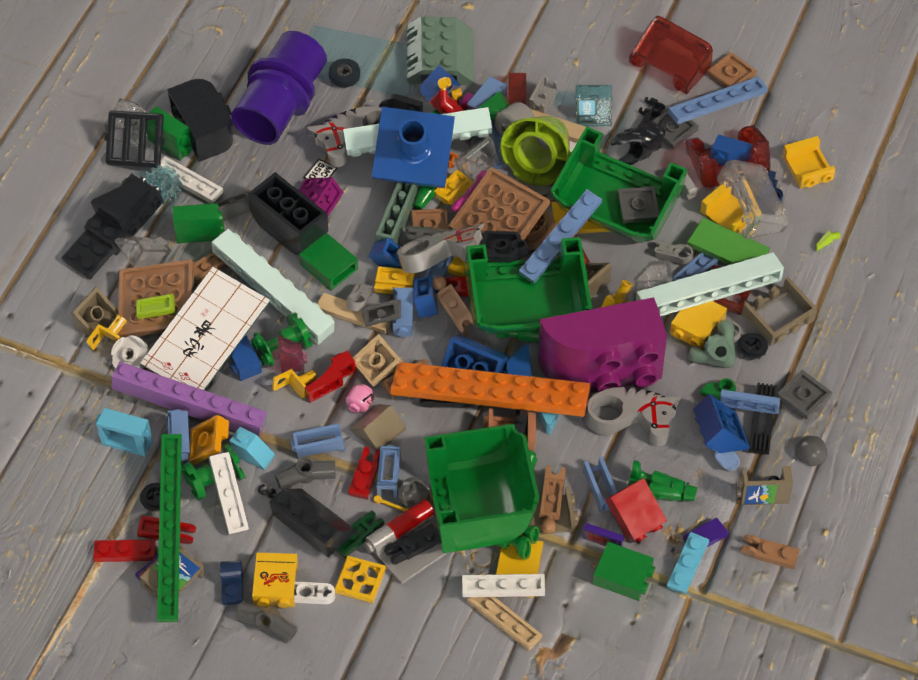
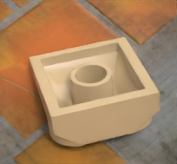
[353,334,403,387]

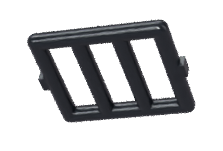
[104,110,165,169]

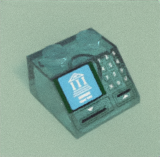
[575,85,612,127]

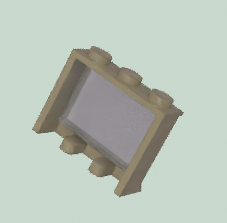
[742,277,817,346]

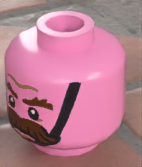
[345,384,374,414]

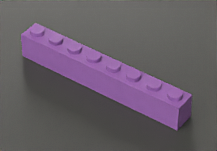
[112,361,267,437]

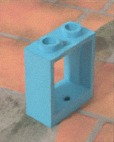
[96,408,153,457]

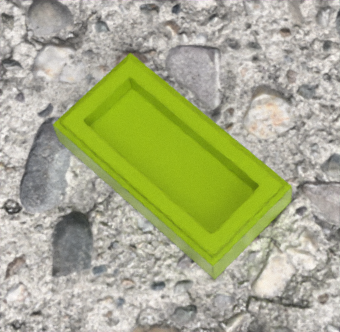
[136,294,175,320]

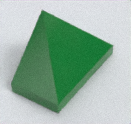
[477,91,510,121]

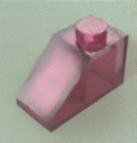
[277,336,308,373]

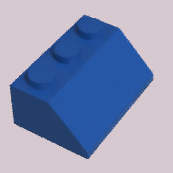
[441,335,510,373]
[693,394,750,453]

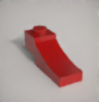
[305,350,356,403]

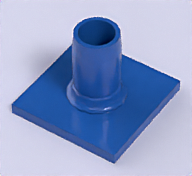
[371,107,455,189]

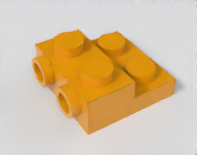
[188,415,229,465]

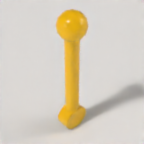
[374,495,409,512]

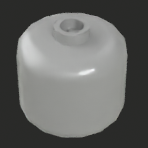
[495,102,535,136]

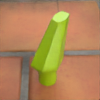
[815,230,841,252]

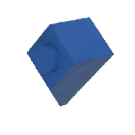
[710,134,753,166]
[368,237,402,269]
[414,275,438,318]
[230,333,262,381]
[503,344,531,377]

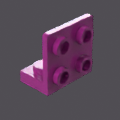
[299,177,344,217]

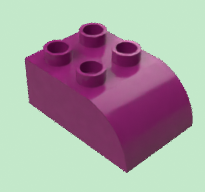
[538,297,667,393]

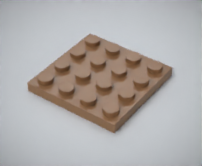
[448,167,551,245]
[118,259,194,338]

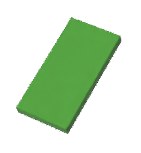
[687,218,770,265]

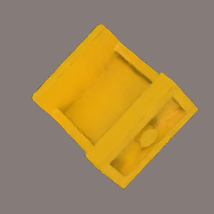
[782,136,836,189]
[670,301,727,350]

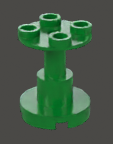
[251,312,313,367]
[181,443,246,501]

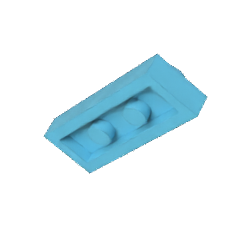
[667,532,709,595]

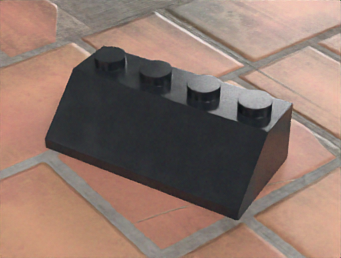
[269,488,357,558]

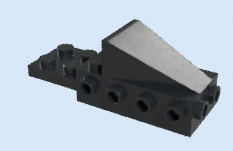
[61,173,164,279]

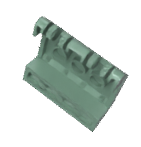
[406,17,474,85]

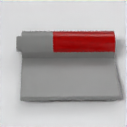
[364,499,448,584]

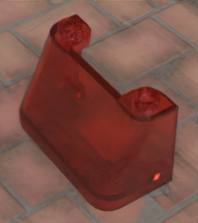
[629,16,713,94]
[685,125,771,188]

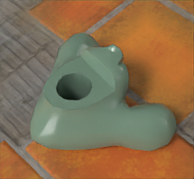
[687,320,735,368]

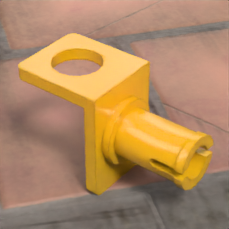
[601,280,633,307]
[86,314,127,350]
[272,369,317,399]

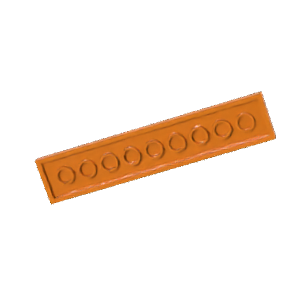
[390,362,590,417]

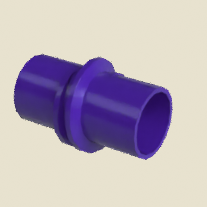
[231,31,327,145]

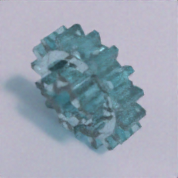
[144,165,182,205]

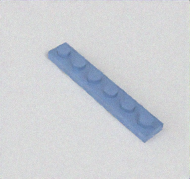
[668,77,768,125]
[519,189,602,284]

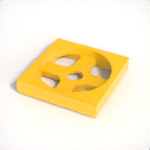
[335,555,386,603]

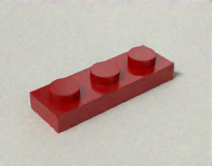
[93,539,156,562]

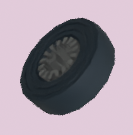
[329,58,361,88]

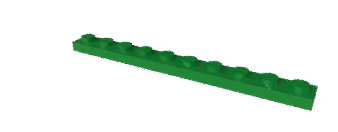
[157,434,182,623]

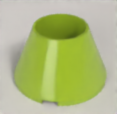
[500,116,570,186]

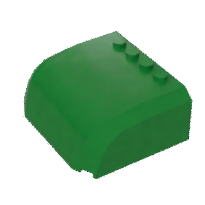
[551,126,688,243]
[464,237,592,335]
[424,424,539,553]

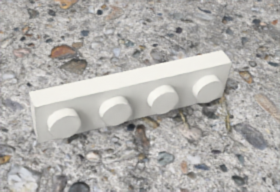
[154,156,223,204]
[209,452,249,535]
[462,574,545,597]

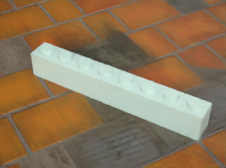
[343,107,492,157]
[212,229,335,345]
[636,252,784,316]

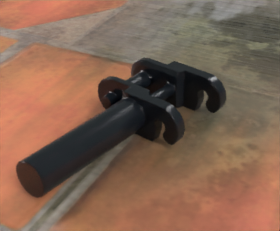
[638,97,666,124]

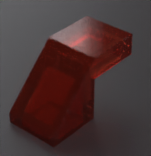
[508,73,526,105]

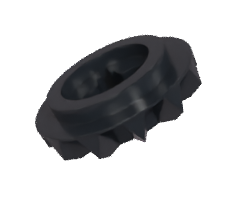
[737,333,768,361]
[140,483,160,512]

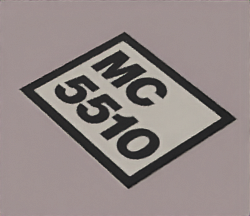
[303,158,338,179]

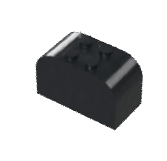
[167,79,233,162]
[248,172,329,255]

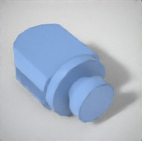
[712,449,740,471]

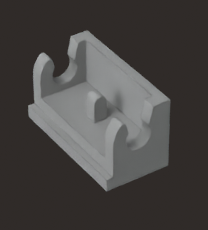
[529,74,559,114]

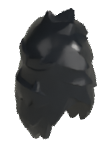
[611,121,666,165]

